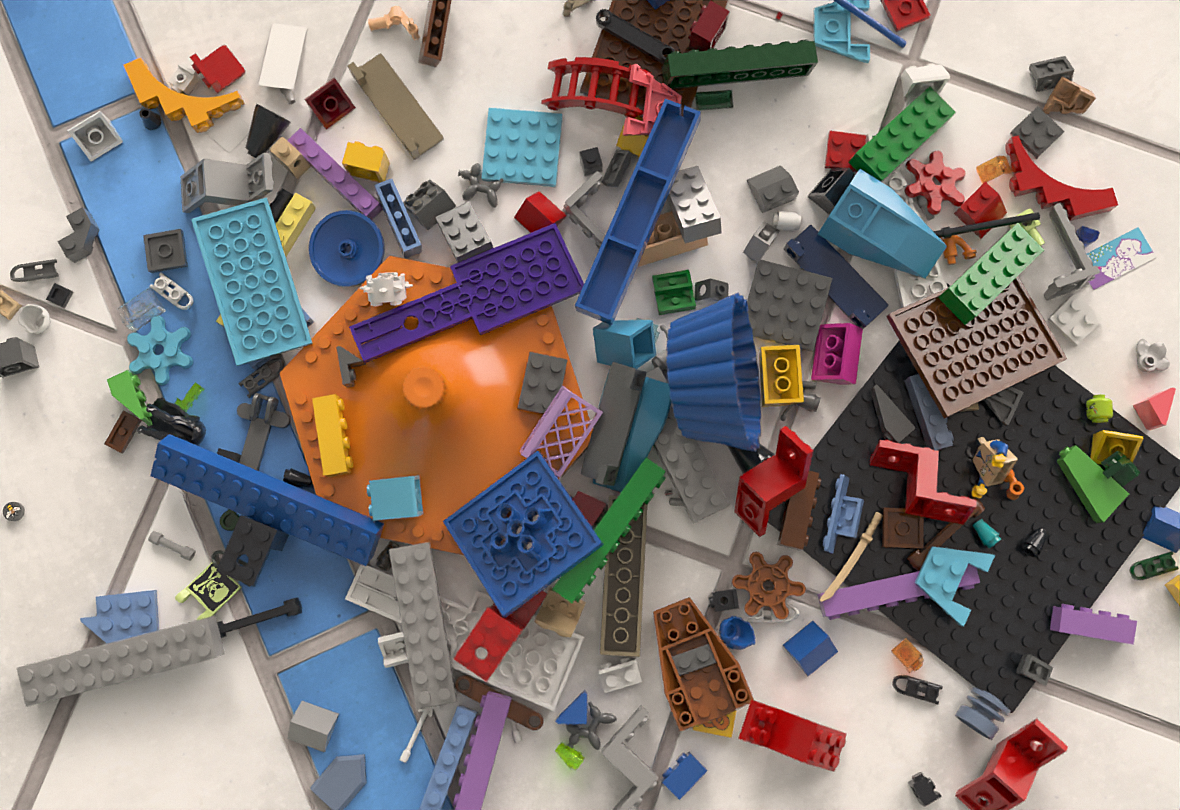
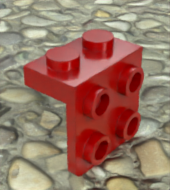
[190,45,246,94]

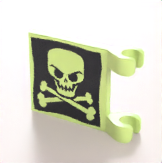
[175,563,242,620]

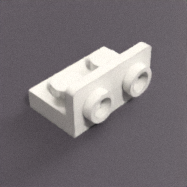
[598,656,642,693]

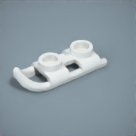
[150,273,194,310]
[747,604,800,623]

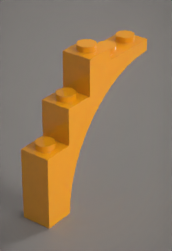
[124,57,245,133]

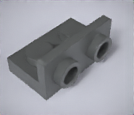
[1029,56,1074,92]

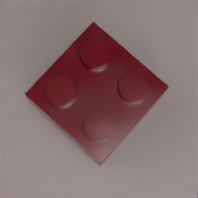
[688,0,730,52]

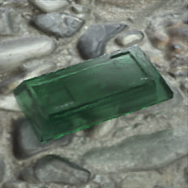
[695,90,733,110]

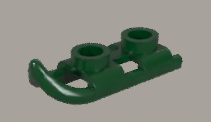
[1129,551,1179,580]

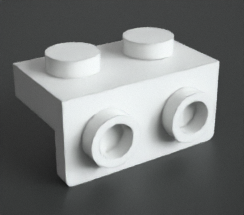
[378,632,408,668]

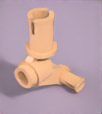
[368,6,420,40]

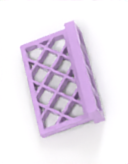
[520,385,603,478]

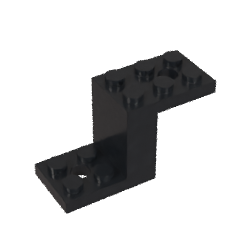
[216,515,289,587]

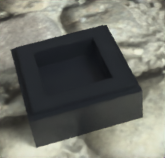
[46,283,73,308]

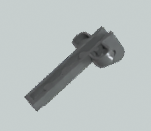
[237,393,291,471]

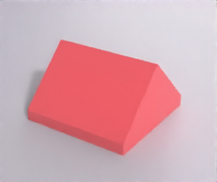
[1133,387,1176,430]

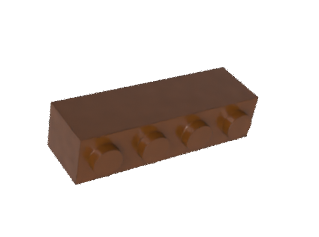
[418,0,451,67]
[777,471,821,550]

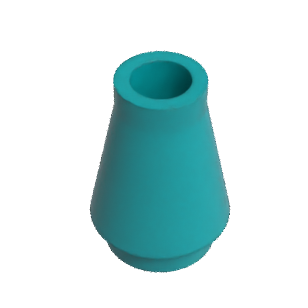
[973,519,1001,548]

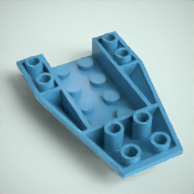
[818,169,947,279]
[593,369,672,492]

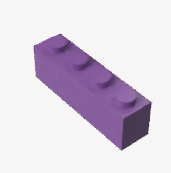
[1050,604,1137,645]

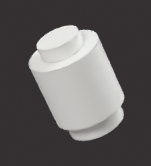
[772,210,801,231]

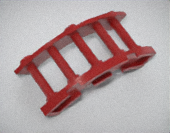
[541,57,651,119]

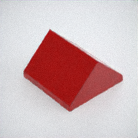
[514,191,567,233]

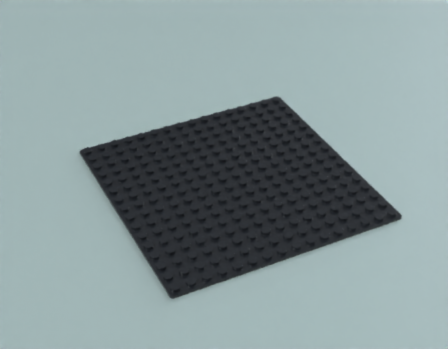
[768,283,1180,713]

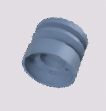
[955,687,1010,740]

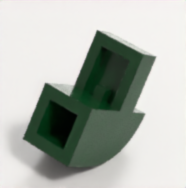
[1101,451,1141,487]

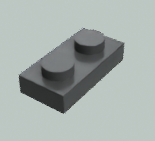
[601,150,633,187]
[672,644,716,676]

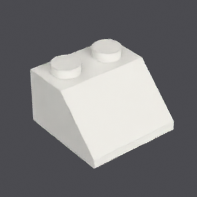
[901,64,950,97]

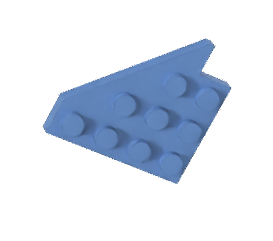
[80,590,159,643]

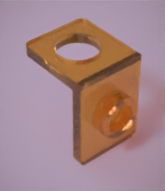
[976,156,1013,183]

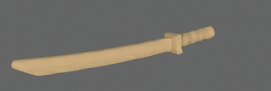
[819,512,883,602]

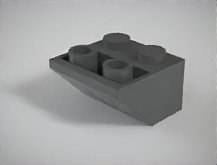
[403,179,456,230]

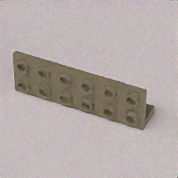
[348,53,444,160]

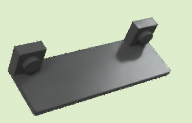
[581,362,647,486]

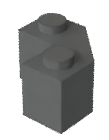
[57,207,99,263]

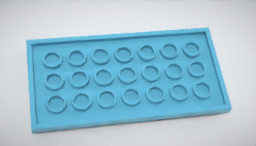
[191,197,313,366]

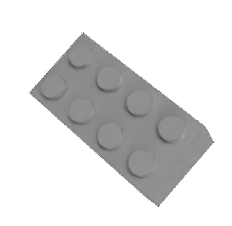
[667,166,722,243]

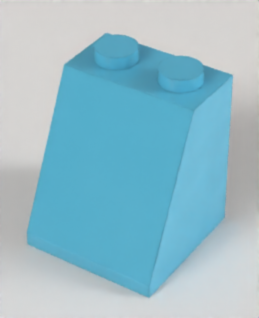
[367,475,423,520]

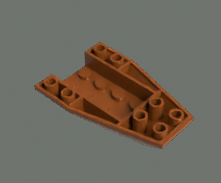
[653,597,754,732]

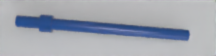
[833,0,907,48]

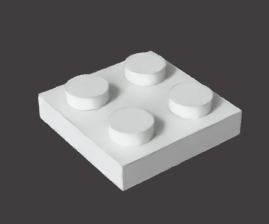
[1048,293,1103,346]

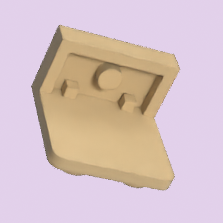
[535,587,586,637]

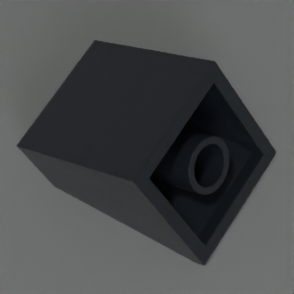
[808,168,855,215]

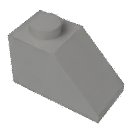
[743,221,780,263]

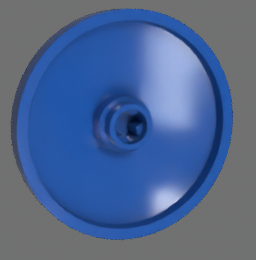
[309,210,385,287]

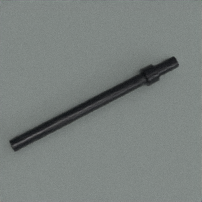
[933,212,1040,239]

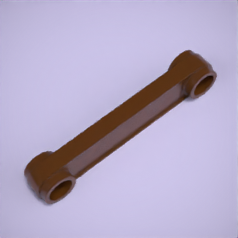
[907,497,985,570]
[455,675,544,730]

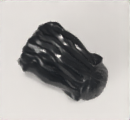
[137,397,206,446]

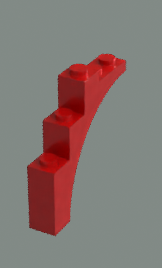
[1005,135,1118,221]

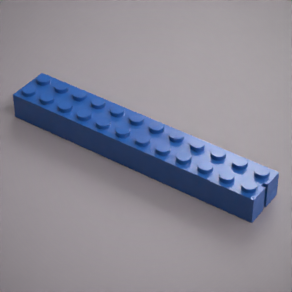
[575,99,701,325]
[150,434,384,566]

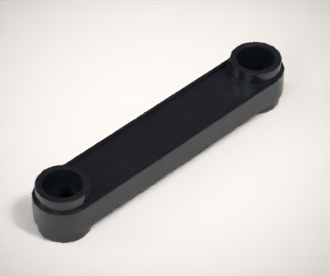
[596,9,675,65]
[217,597,302,638]

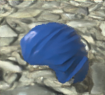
[719,616,755,650]

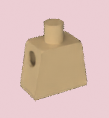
[269,137,311,179]

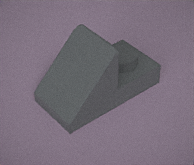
[336,346,366,388]
[1016,654,1053,686]

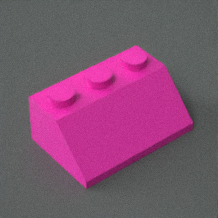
[811,323,863,385]

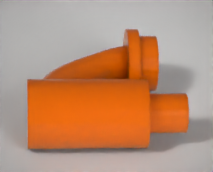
[941,235,977,265]
[1004,469,1024,500]

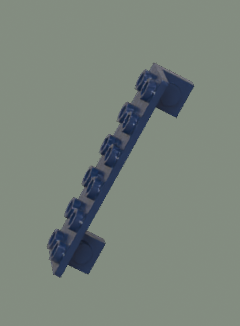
[783,225,889,329]

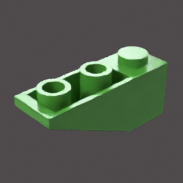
[107,370,152,426]

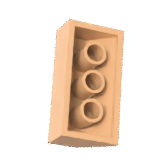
[638,211,708,267]

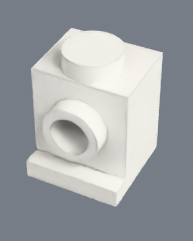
[168,62,200,96]

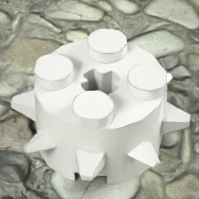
[360,272,413,306]

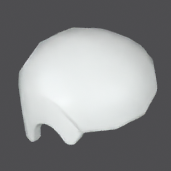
[18,304,50,334]

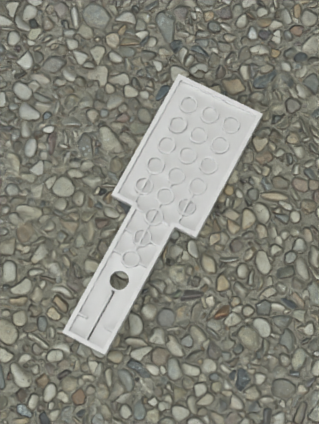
[345,564,585,711]

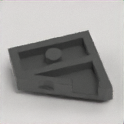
[984,387,1024,426]

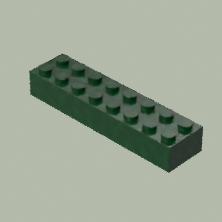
[662,39,818,89]

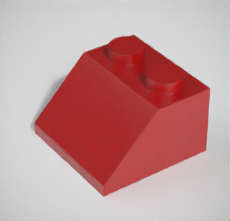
[954,181,1007,239]

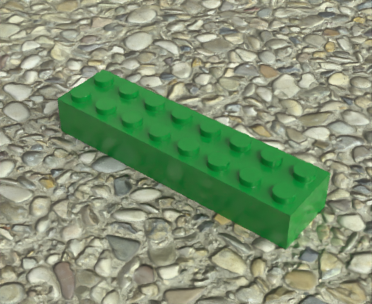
[552,457,666,604]

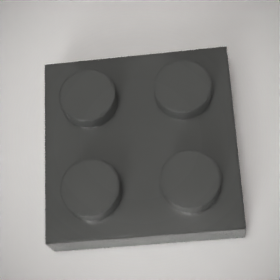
[1010,106,1065,158]
[143,229,188,273]

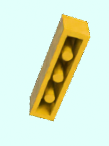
[312,394,353,477]

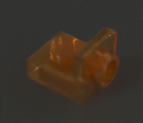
[891,638,924,673]

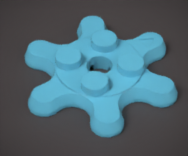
[127,316,193,386]

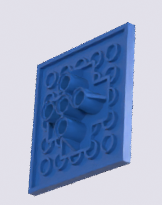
[443,451,604,618]

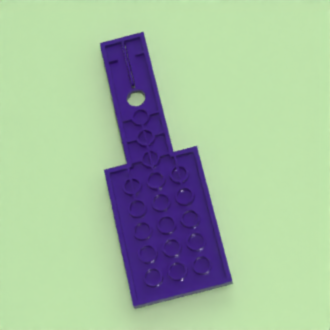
[349,223,584,363]

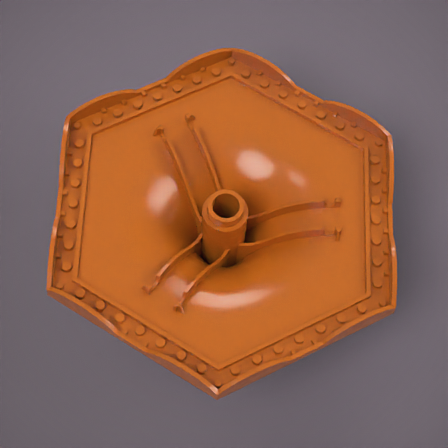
[280,256,593,555]

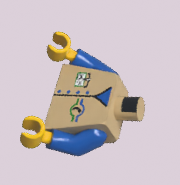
[972,437,1018,498]

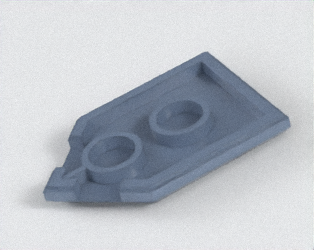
[310,754,367,810]

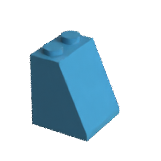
[593,320,656,369]

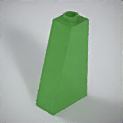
[1057,445,1129,523]

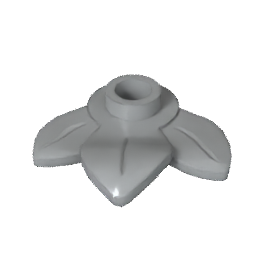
[1136,339,1170,372]

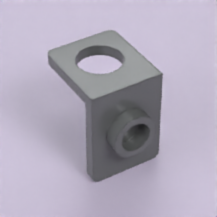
[695,278,729,301]

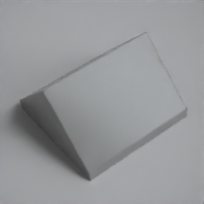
[288,701,339,752]

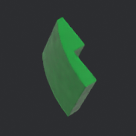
[652,270,696,315]

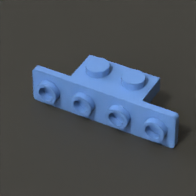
[823,474,864,553]

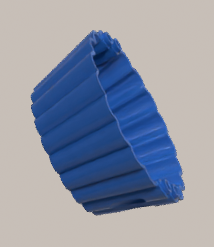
[667,292,761,452]

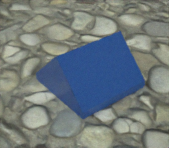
[1143,506,1180,553]
[783,621,838,676]
[556,690,587,724]

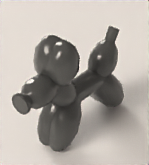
[458,163,504,208]
[566,701,617,750]

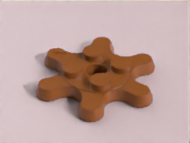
[732,552,806,620]

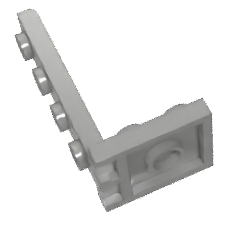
[562,171,605,249]
[1043,203,1100,301]

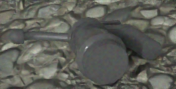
[780,381,821,421]

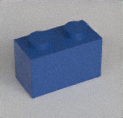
[661,752,707,800]

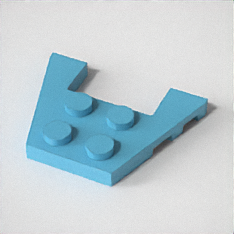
[813,0,870,63]
[915,547,994,626]

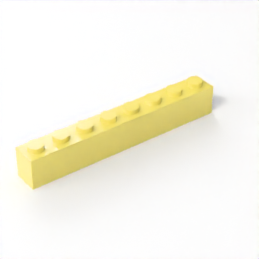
[216,193,316,328]

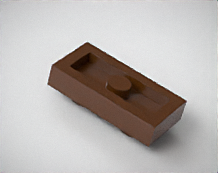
[104,410,142,454]

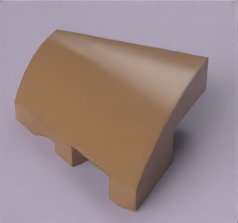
[1043,77,1096,114]

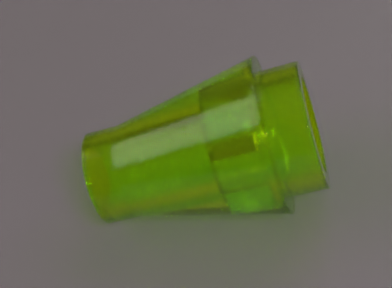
[555,742,585,771]

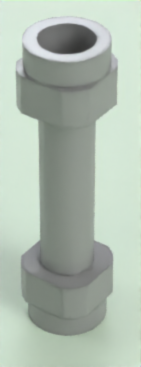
[148,531,196,561]

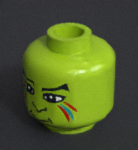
[1086,394,1113,423]

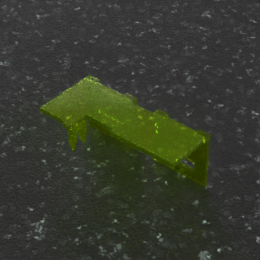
[174,382,205,412]

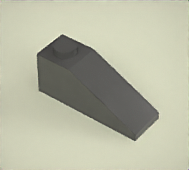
[870,384,916,443]

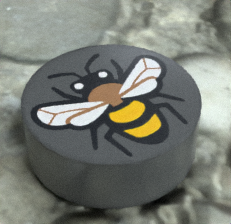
[3,502,25,521]

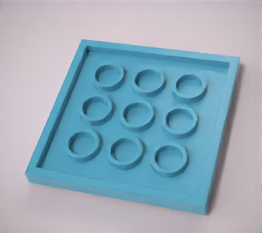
[481,108,563,187]

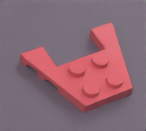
[623,64,682,136]

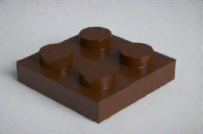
[882,508,923,549]

